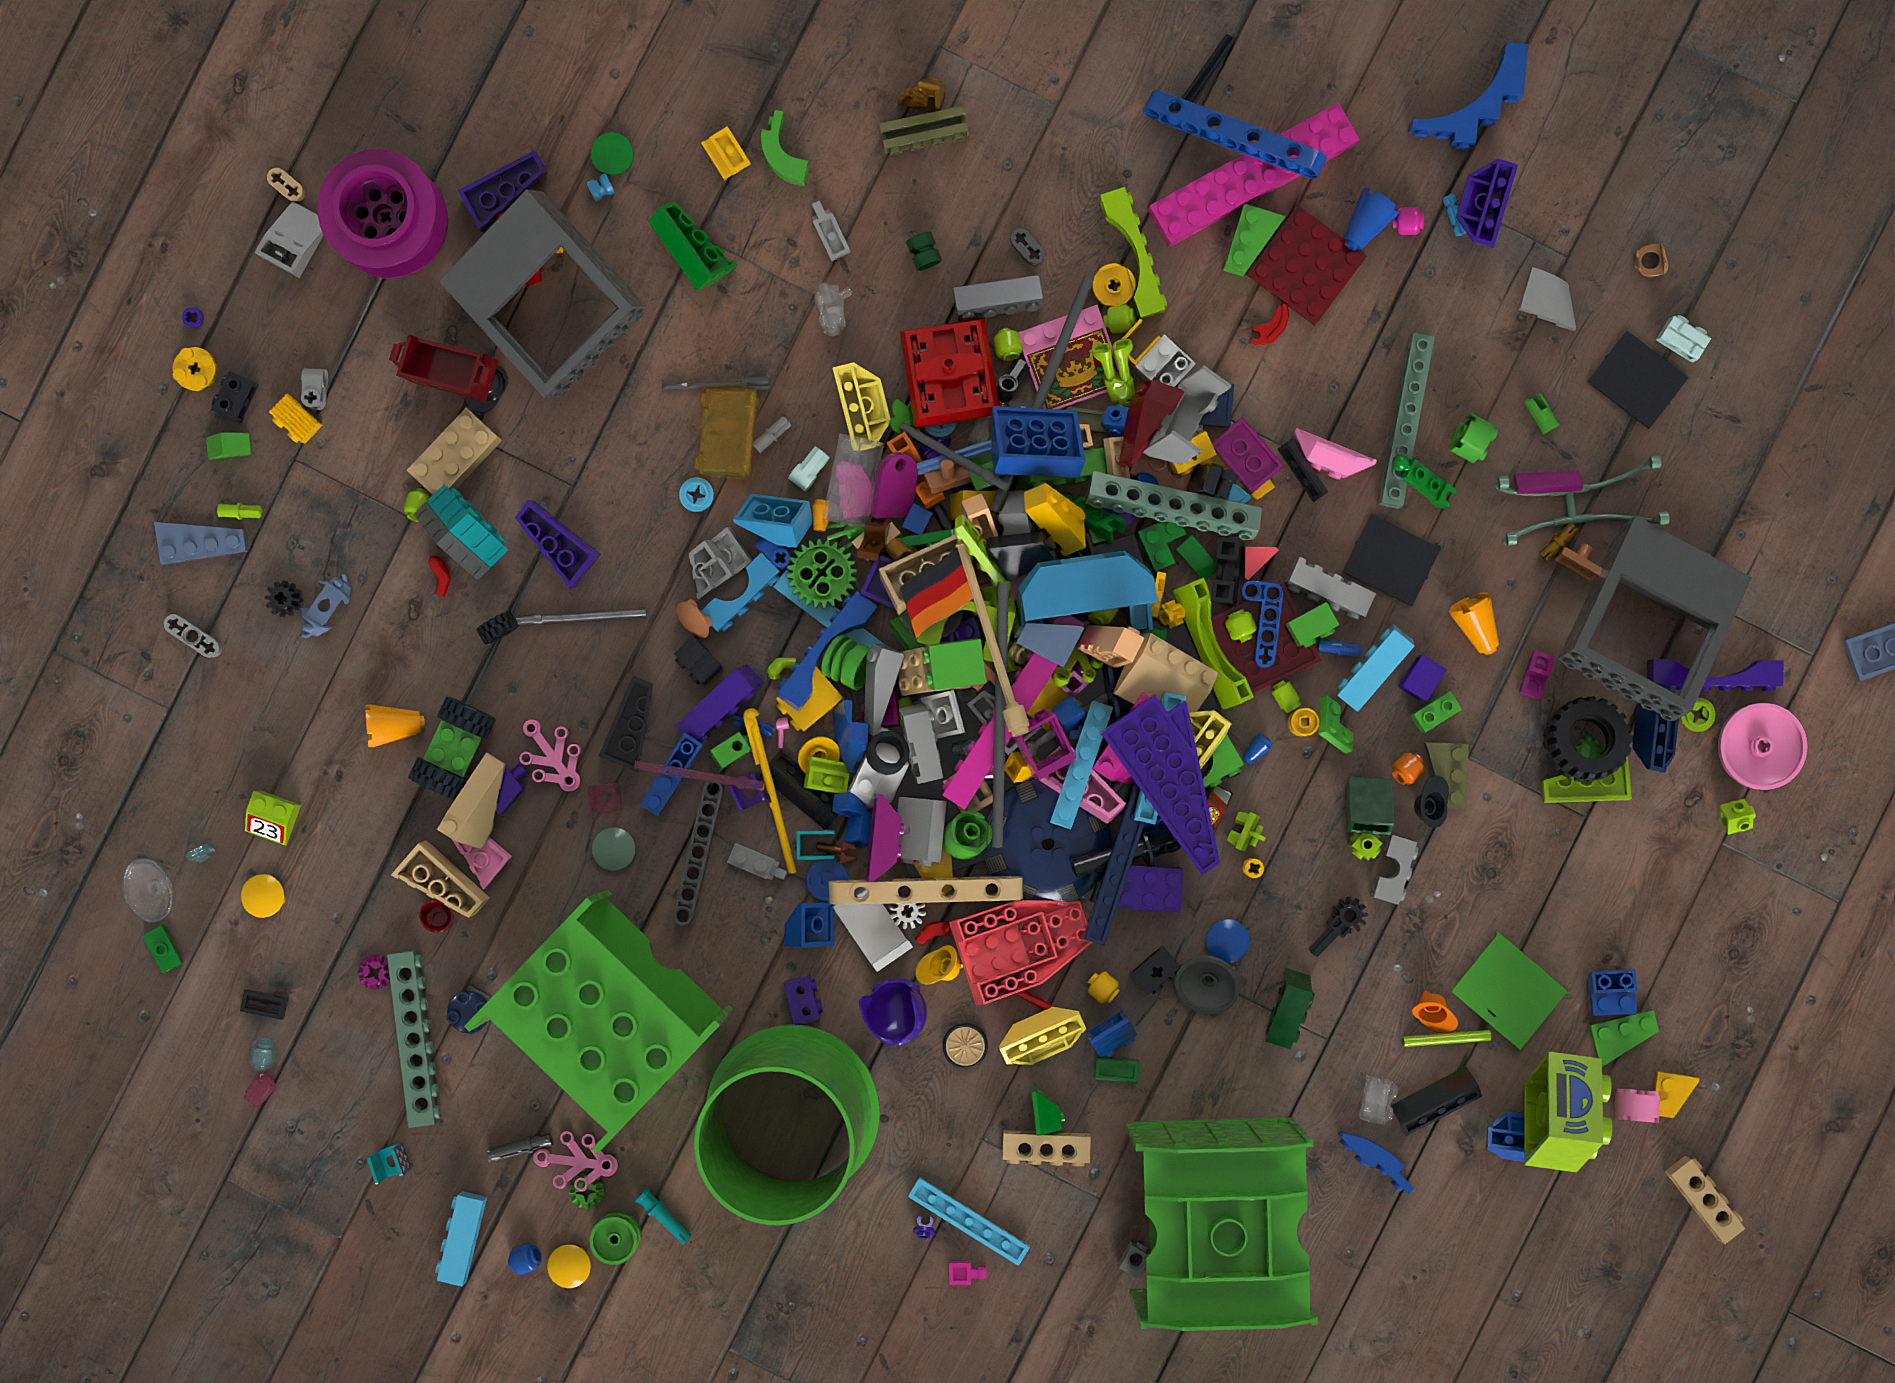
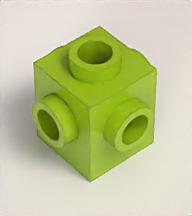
[1719,798,1756,835]
[1348,833,1383,860]

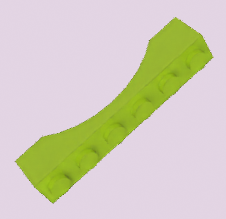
[1099,187,1167,320]
[1172,577,1254,710]

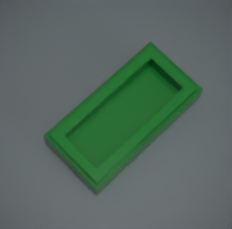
[1094,1057,1140,1083]

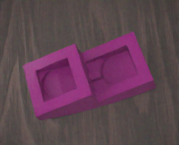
[1519,650,1555,700]

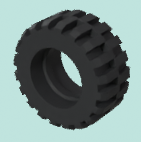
[1543,696,1633,782]

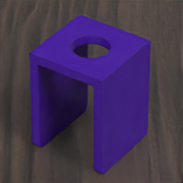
[1398,654,1447,701]
[728,773,768,811]

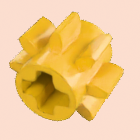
[1159,600,1186,629]

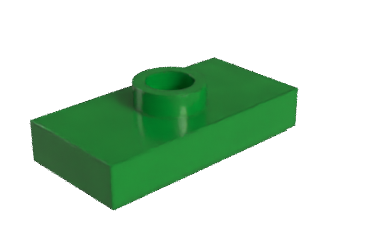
[142,925,184,974]

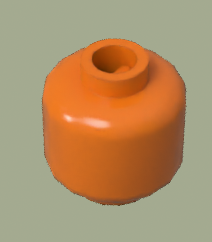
[1392,753,1424,785]

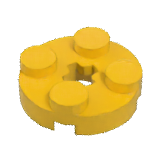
[1092,263,1136,307]
[173,347,218,391]

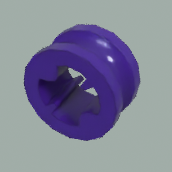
[182,308,204,328]

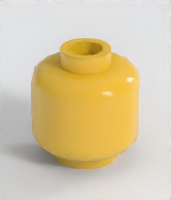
[1087,971,1120,1004]

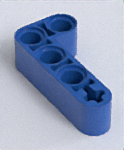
[1240,581,1283,668]

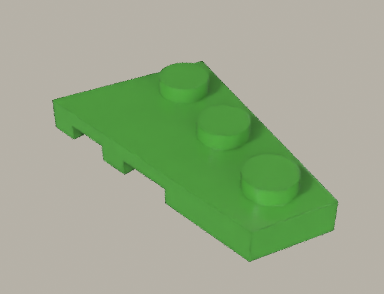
[1588,1009,1659,1067]

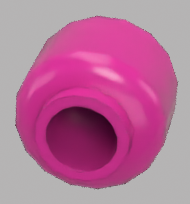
[1393,207,1424,235]

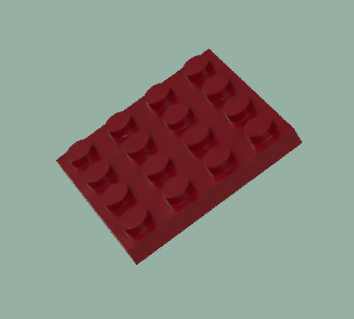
[1246,205,1367,326]

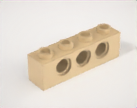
[1002,1130,1091,1166]
[1665,1156,1745,1245]

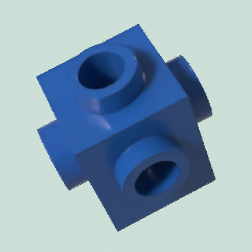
[1101,405,1129,438]

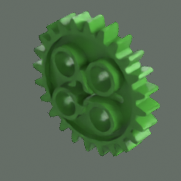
[787,539,857,609]

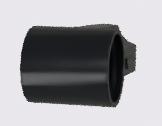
[996,359,1030,402]

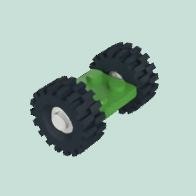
[408,696,496,799]

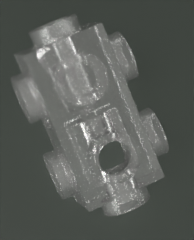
[814,283,852,337]

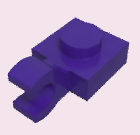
[943,617,985,642]

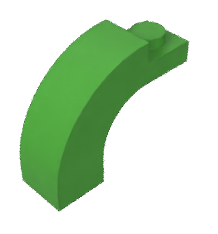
[761,110,809,187]

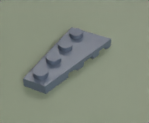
[154,522,248,565]

